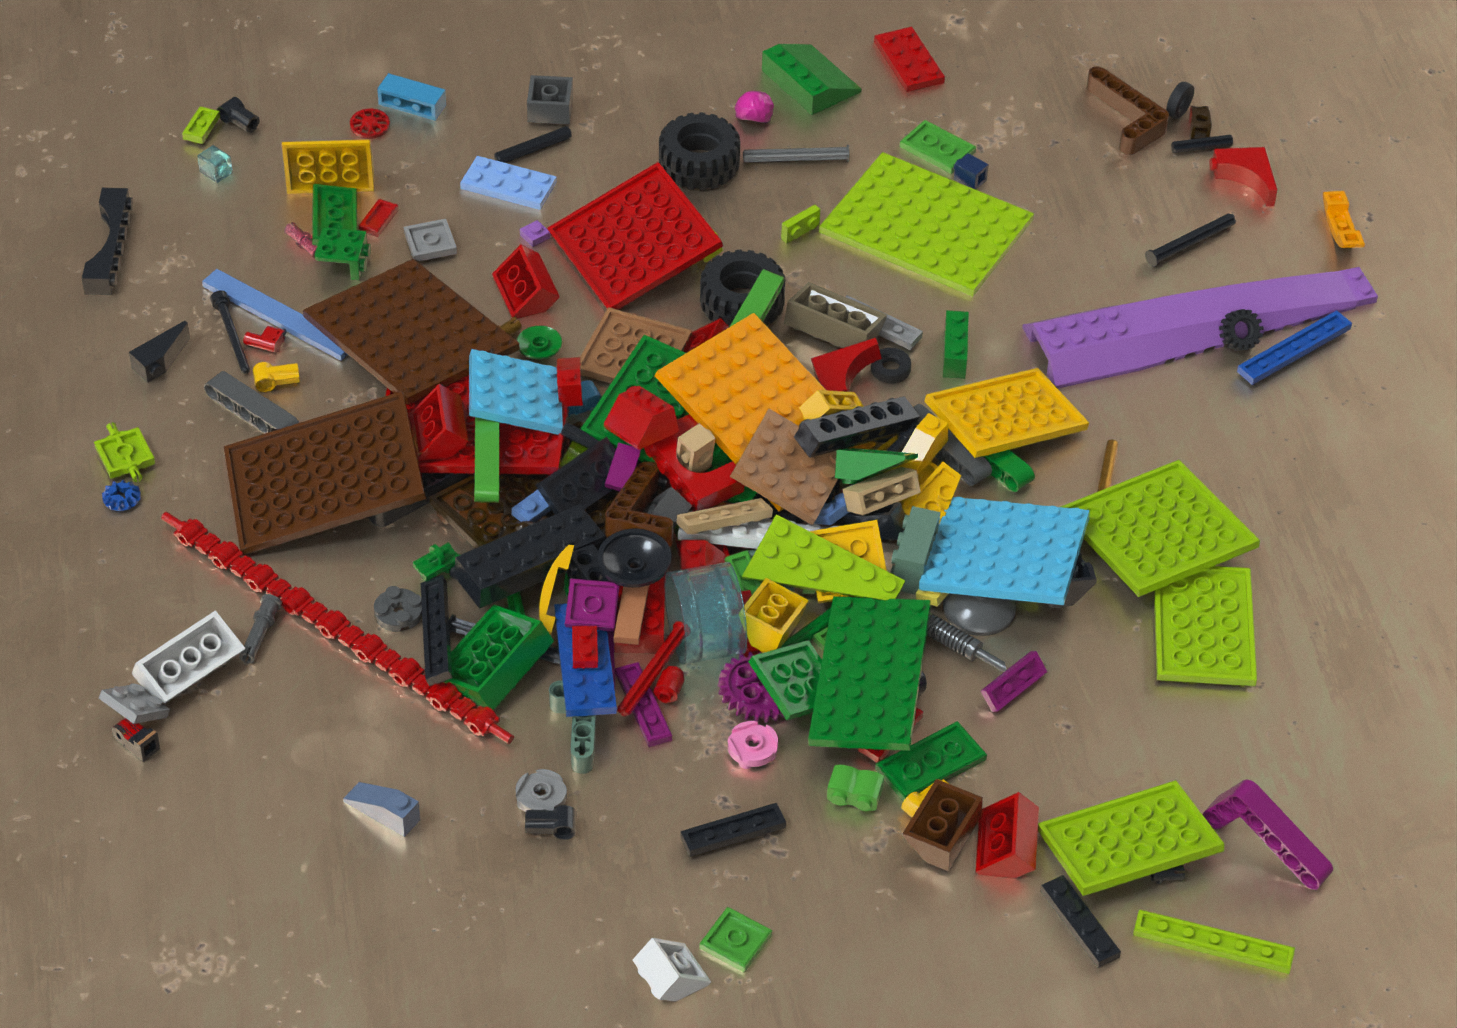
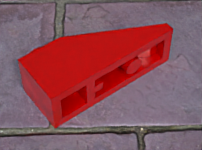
[557,357,583,407]

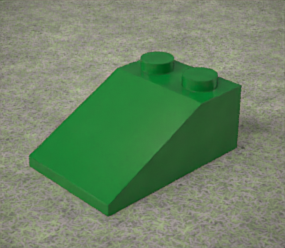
[835,448,918,484]

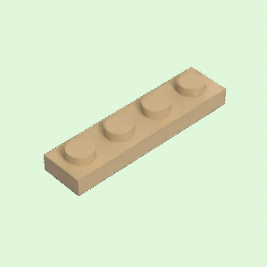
[676,498,773,534]

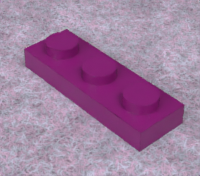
[981,651,1048,712]

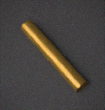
[1097,439,1118,492]

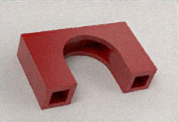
[644,414,745,511]

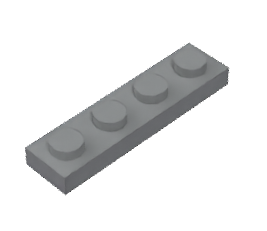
[845,295,923,351]

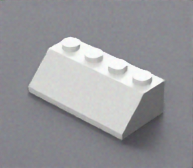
[132,610,246,703]

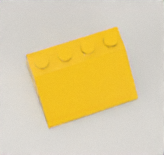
[282,140,374,194]

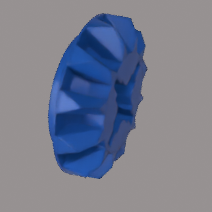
[102,480,141,511]

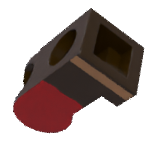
[1189,106,1212,139]

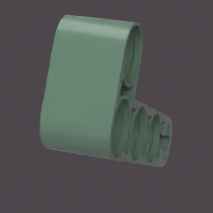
[549,680,596,774]

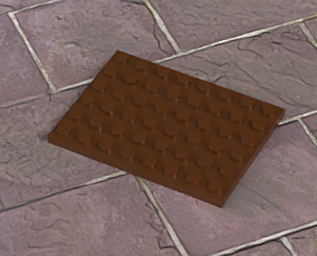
[303,259,520,405]
[224,391,426,556]

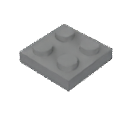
[403,219,457,262]
[99,683,170,724]

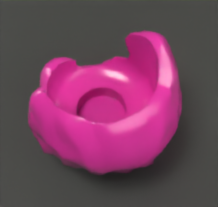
[735,91,774,123]

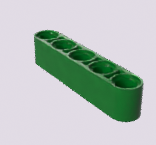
[983,450,1035,492]

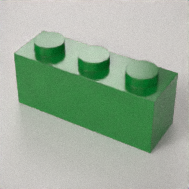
[943,310,969,379]

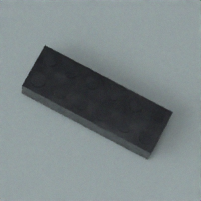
[454,504,606,609]

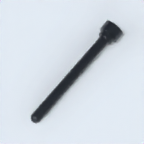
[210,290,250,374]

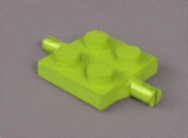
[94,422,155,482]

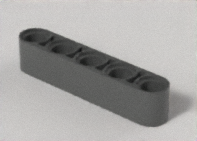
[204,371,299,434]
[913,404,992,486]

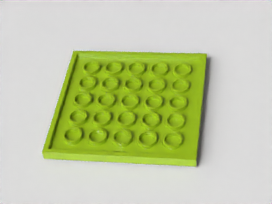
[1061,460,1260,597]

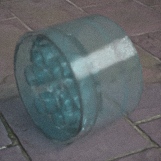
[664,562,747,665]

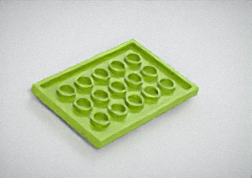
[1154,566,1257,686]
[1038,780,1224,896]

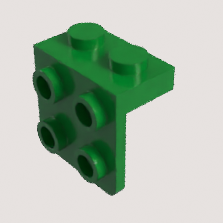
[315,227,371,281]

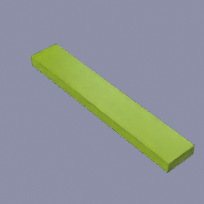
[1133,909,1295,974]

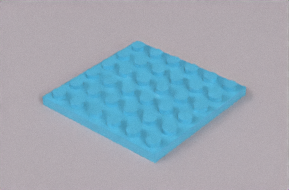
[919,497,1089,605]

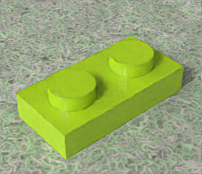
[182,107,220,144]
[781,205,821,244]

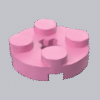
[728,721,778,769]

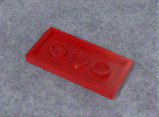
[874,27,945,92]

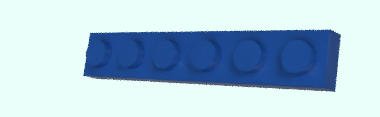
[1237,310,1352,385]

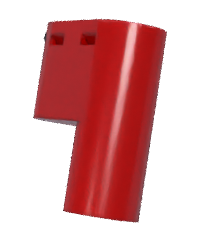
[243,326,287,353]

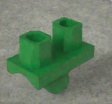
[413,542,460,581]

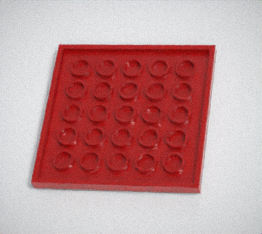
[547,162,723,310]

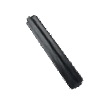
[494,126,572,163]

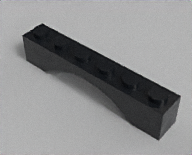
[82,188,133,295]

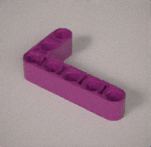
[1202,779,1333,890]

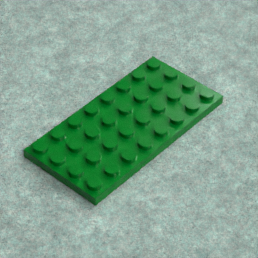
[808,596,931,751]

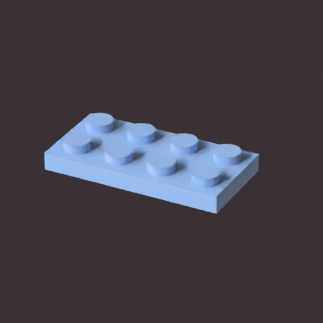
[460,156,557,210]

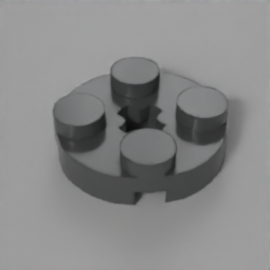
[374,586,422,632]

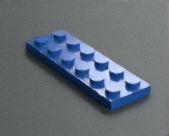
[554,603,617,717]

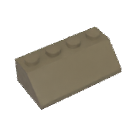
[784,282,887,348]

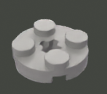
[515,769,567,812]

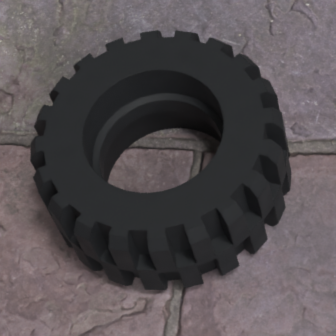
[659,112,740,191]
[700,249,786,327]

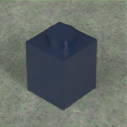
[953,153,989,190]

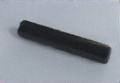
[1171,135,1233,153]

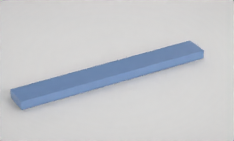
[202,269,348,361]

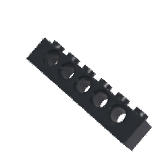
[794,396,920,458]

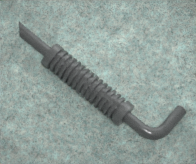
[927,613,1007,673]

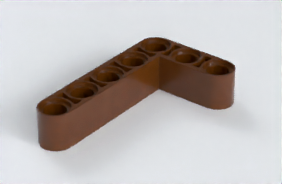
[1086,66,1169,155]
[605,461,673,547]

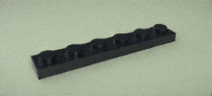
[420,575,453,686]

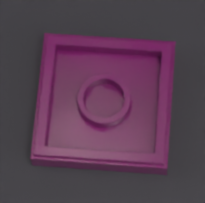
[565,579,620,631]

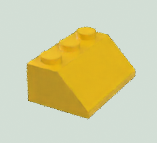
[738,578,809,653]

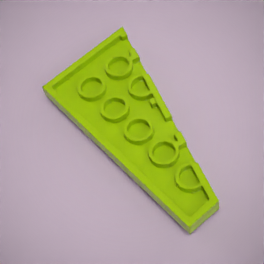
[742,514,905,600]

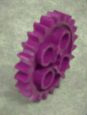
[718,652,784,723]

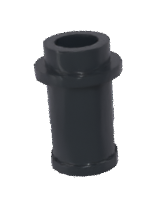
[1150,865,1185,884]

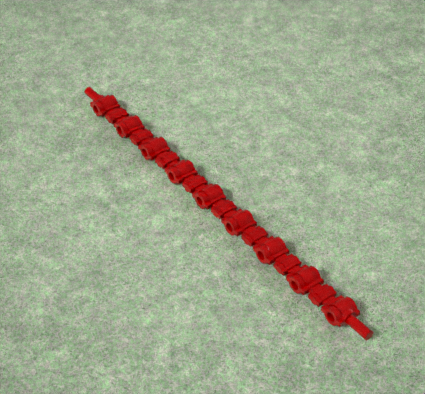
[161,512,514,744]

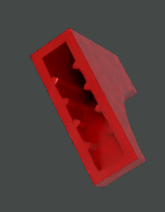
[1209,147,1277,206]
[811,338,882,392]

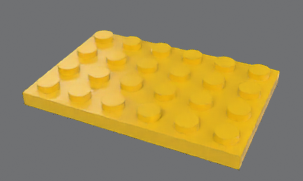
[924,368,1089,458]

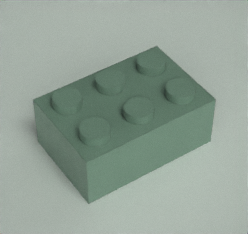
[891,506,940,595]

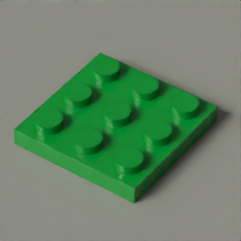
[748,640,822,720]

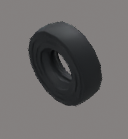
[1166,82,1194,119]
[871,348,911,383]

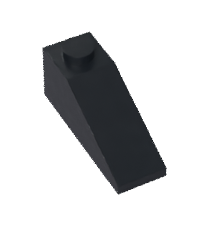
[129,321,190,383]
[835,502,905,541]

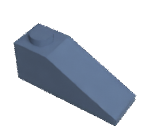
[343,782,420,837]

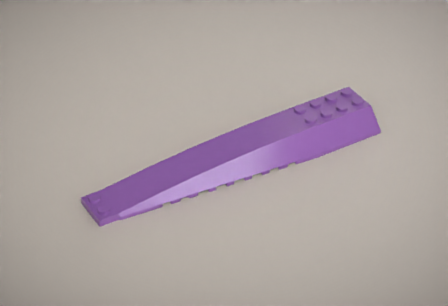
[1022,267,1378,389]

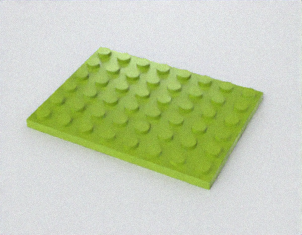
[819,152,1034,297]

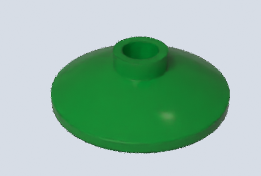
[517,326,562,360]

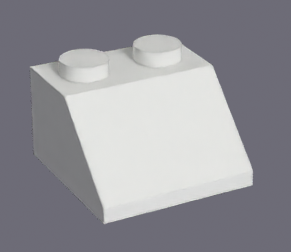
[633,938,711,1002]

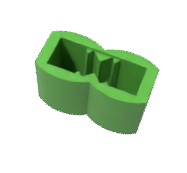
[827,765,884,811]

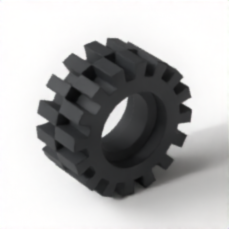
[1219,309,1264,351]

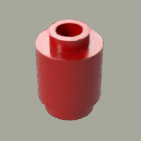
[654,666,685,703]

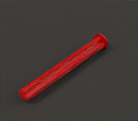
[617,621,691,717]

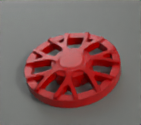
[350,108,390,139]

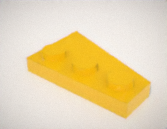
[902,462,961,524]

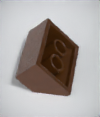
[902,779,983,871]

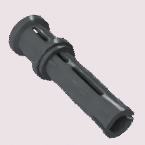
[239,594,282,663]

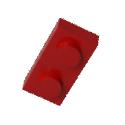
[572,626,598,668]

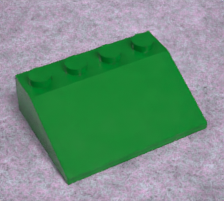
[762,44,862,115]
[444,604,554,710]

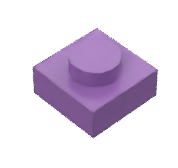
[520,220,550,247]

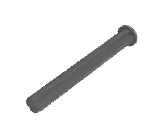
[743,145,849,162]

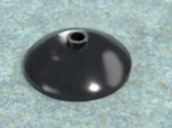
[598,529,671,588]

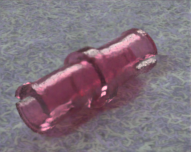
[284,222,317,258]

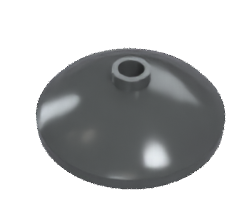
[943,593,1016,636]

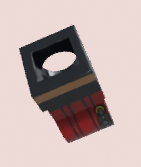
[111,718,160,762]

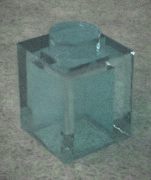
[197,145,233,183]

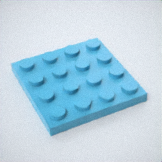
[469,349,563,435]

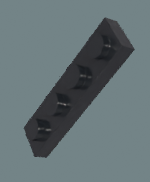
[680,803,786,857]
[1040,875,1121,968]

